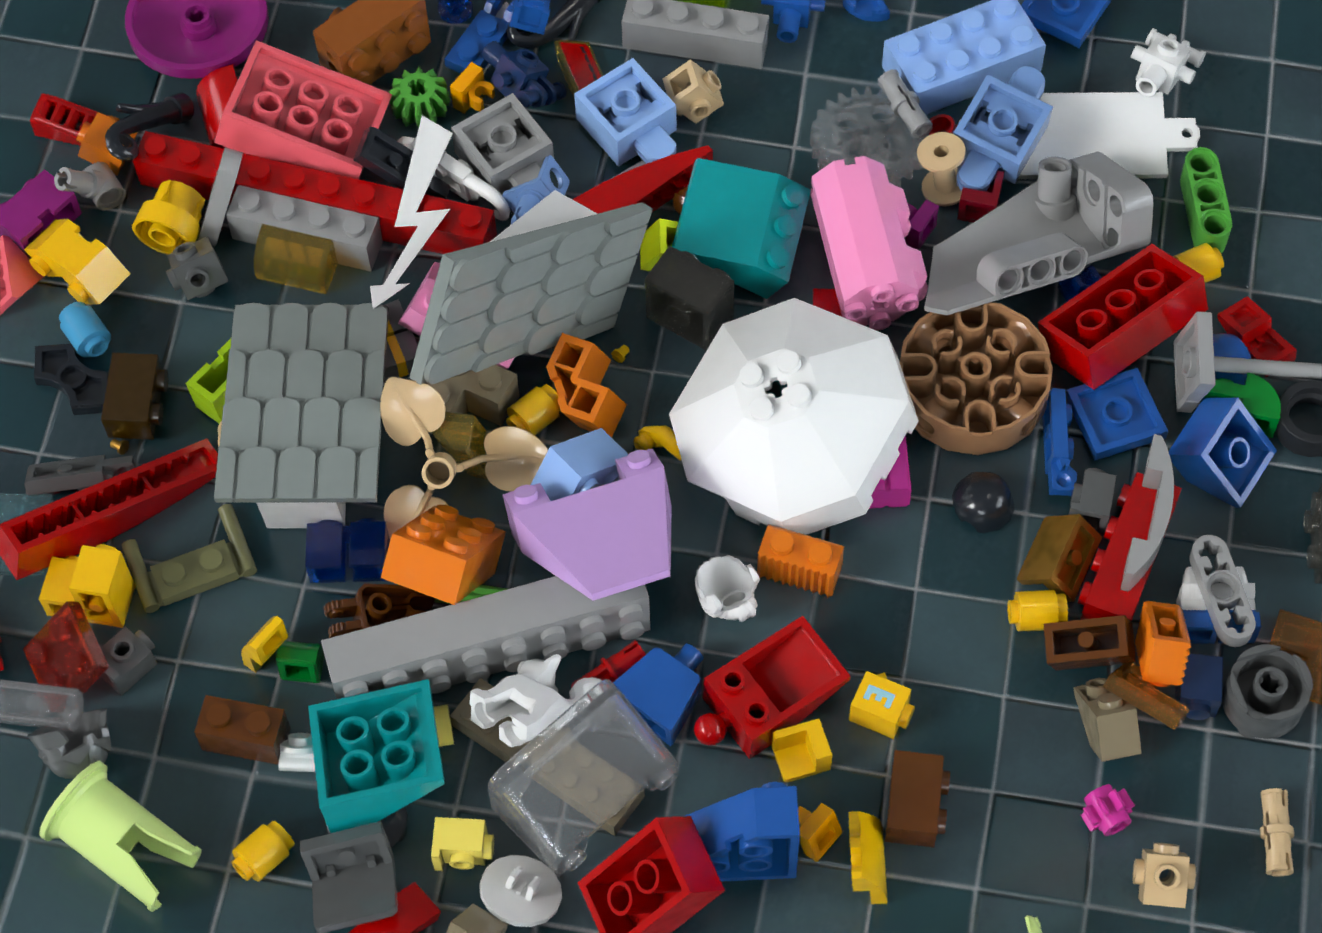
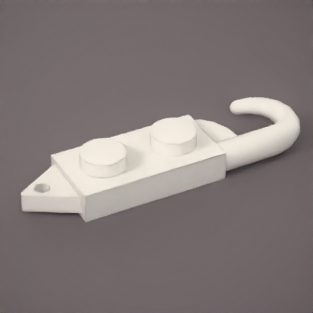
[397,136,510,221]

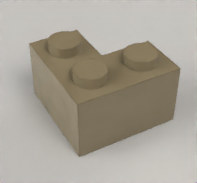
[426,365,520,441]

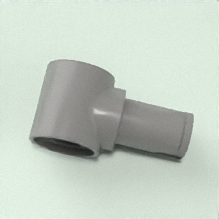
[54,162,126,211]

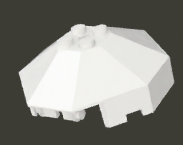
[669,298,919,535]

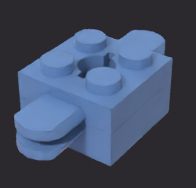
[953,66,1053,192]

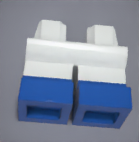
[1176,567,1261,644]

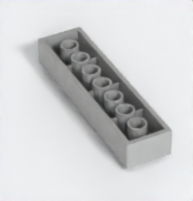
[321,576,650,699]

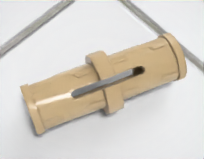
[1260,788,1294,876]

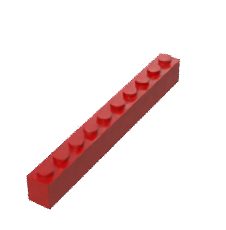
[133,131,497,254]

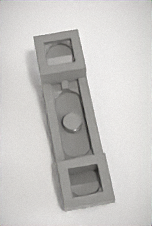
[1120,434,1174,592]

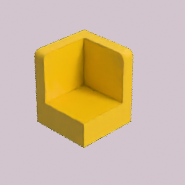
[772,718,832,783]

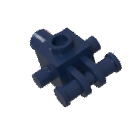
[482,41,567,108]

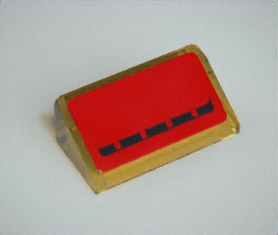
[555,40,603,100]

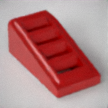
[30,93,107,146]

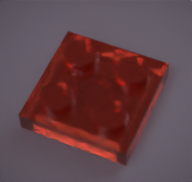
[23,601,109,714]

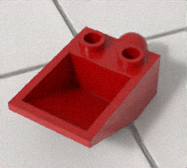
[694,615,851,759]

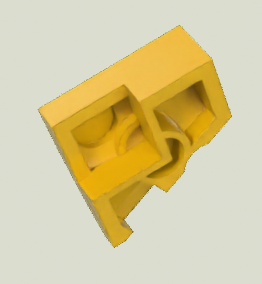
[848,811,888,904]

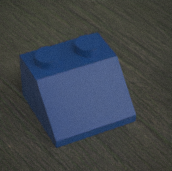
[1169,398,1277,508]

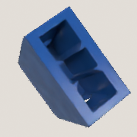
[609,644,704,746]

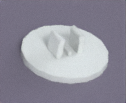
[480,855,562,927]

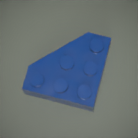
[685,782,800,881]

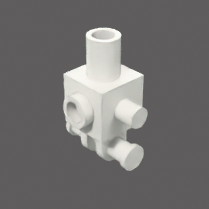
[1131,28,1206,97]

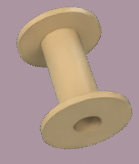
[917,132,966,206]

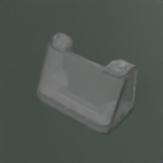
[488,679,679,877]

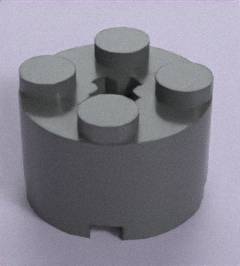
[1222,644,1313,739]

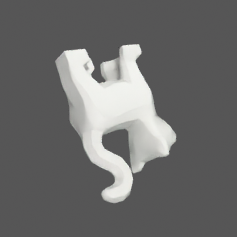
[469,654,610,747]

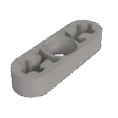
[197,147,243,247]
[1189,535,1256,647]

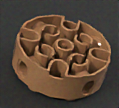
[900,302,1053,455]

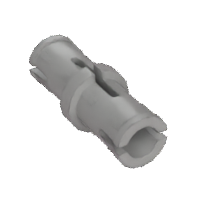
[878,69,933,139]

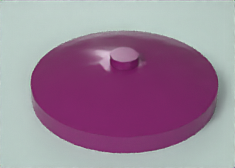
[125,0,269,79]

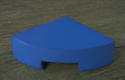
[842,0,890,22]

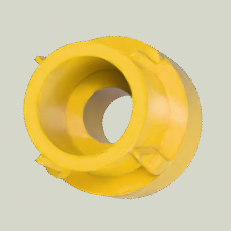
[132,180,205,255]

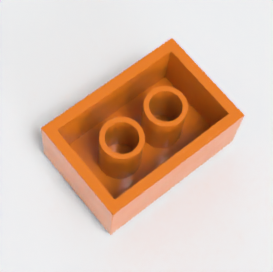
[381,505,506,605]

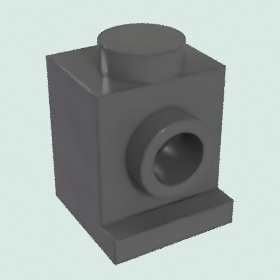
[1068,468,1117,534]
[88,626,157,696]

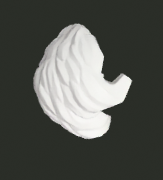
[695,555,760,622]

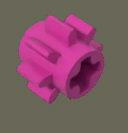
[1081,784,1135,836]

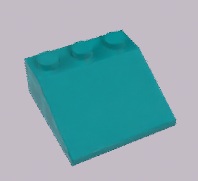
[670,158,811,299]
[308,679,445,833]

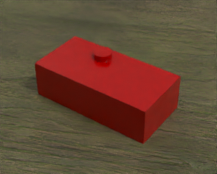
[1038,244,1208,390]

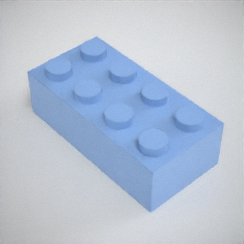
[882,0,1046,115]

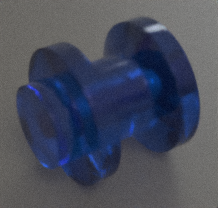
[437,0,473,24]

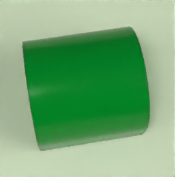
[276,641,324,683]

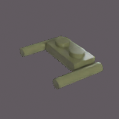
[121,504,257,613]

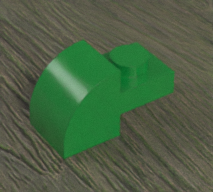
[1200,373,1281,438]

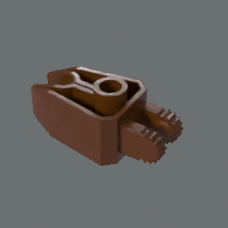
[323,583,435,638]

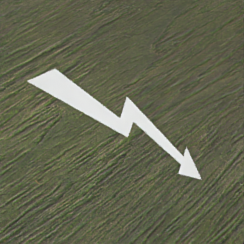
[370,116,453,309]

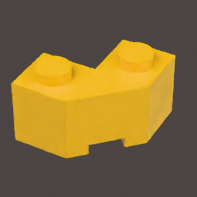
[24,219,130,304]

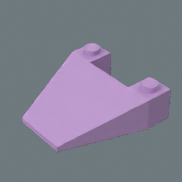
[503,448,672,601]

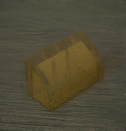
[254,224,338,294]
[432,412,488,479]

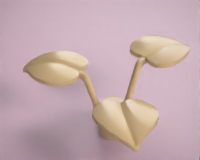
[380,377,548,539]

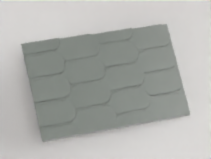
[409,190,653,385]
[214,303,389,528]

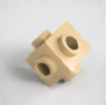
[662,59,724,124]
[1133,843,1196,908]

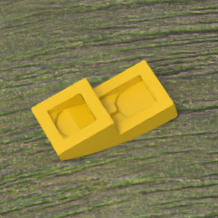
[241,616,288,673]

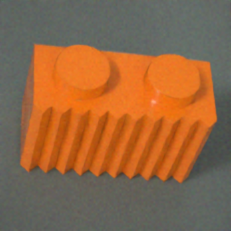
[757,524,844,598]
[1135,601,1192,687]

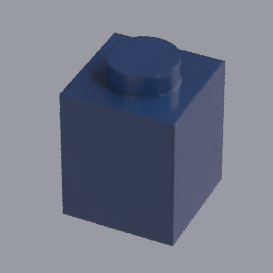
[1175,654,1223,720]

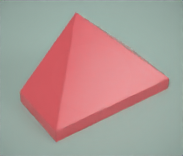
[0,235,44,315]

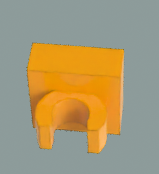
[450,62,495,114]
[798,803,843,862]

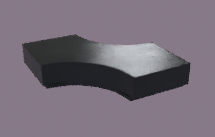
[34,344,109,415]

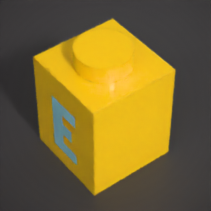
[849,671,915,739]

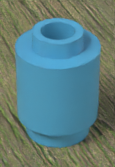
[59,302,111,357]

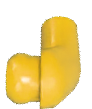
[633,425,681,461]

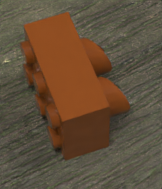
[313,0,431,85]

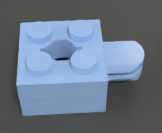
[574,58,677,167]

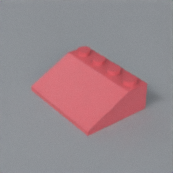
[215,40,392,179]

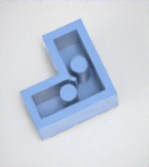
[531,428,628,501]

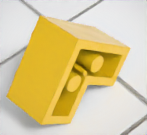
[39,544,136,628]

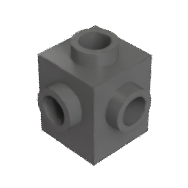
[166,236,228,300]

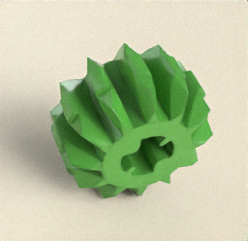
[389,66,450,127]

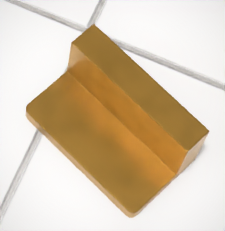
[1017,514,1102,602]

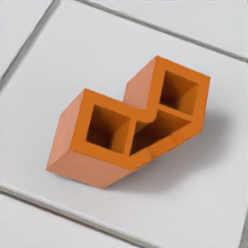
[546,333,627,438]

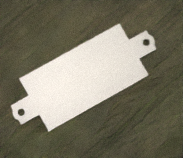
[958,92,1200,179]

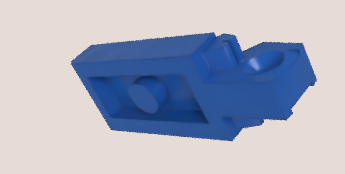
[1042,388,1077,496]

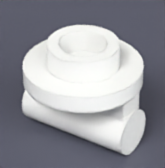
[279,733,315,772]

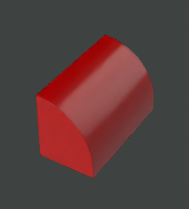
[196,64,237,148]

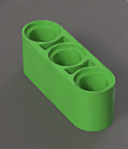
[1180,147,1232,253]

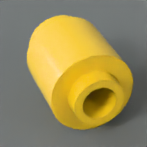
[1173,243,1224,283]
[506,384,561,435]
[1007,590,1068,631]
[231,820,295,882]

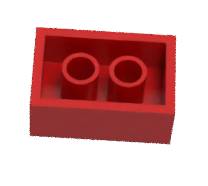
[577,816,725,933]

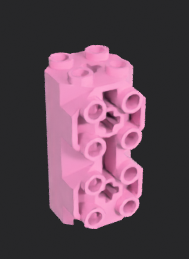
[811,156,928,331]

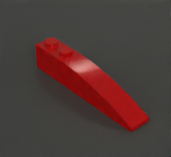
[572,145,713,214]
[0,438,218,580]

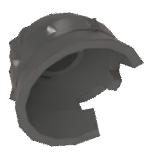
[27,708,111,779]

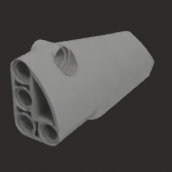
[924,151,1154,315]

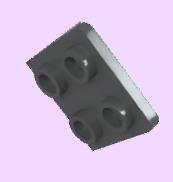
[300,821,398,933]

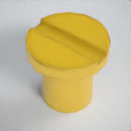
[612,345,630,363]

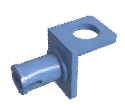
[502,155,570,224]

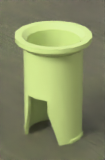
[39,760,202,912]

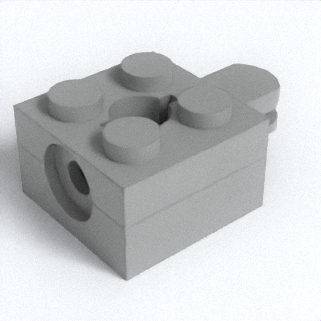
[451,93,554,195]

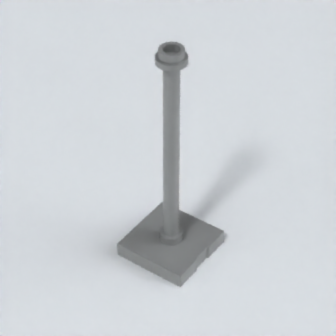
[1173,312,1322,413]

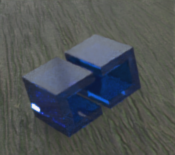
[305,518,390,583]

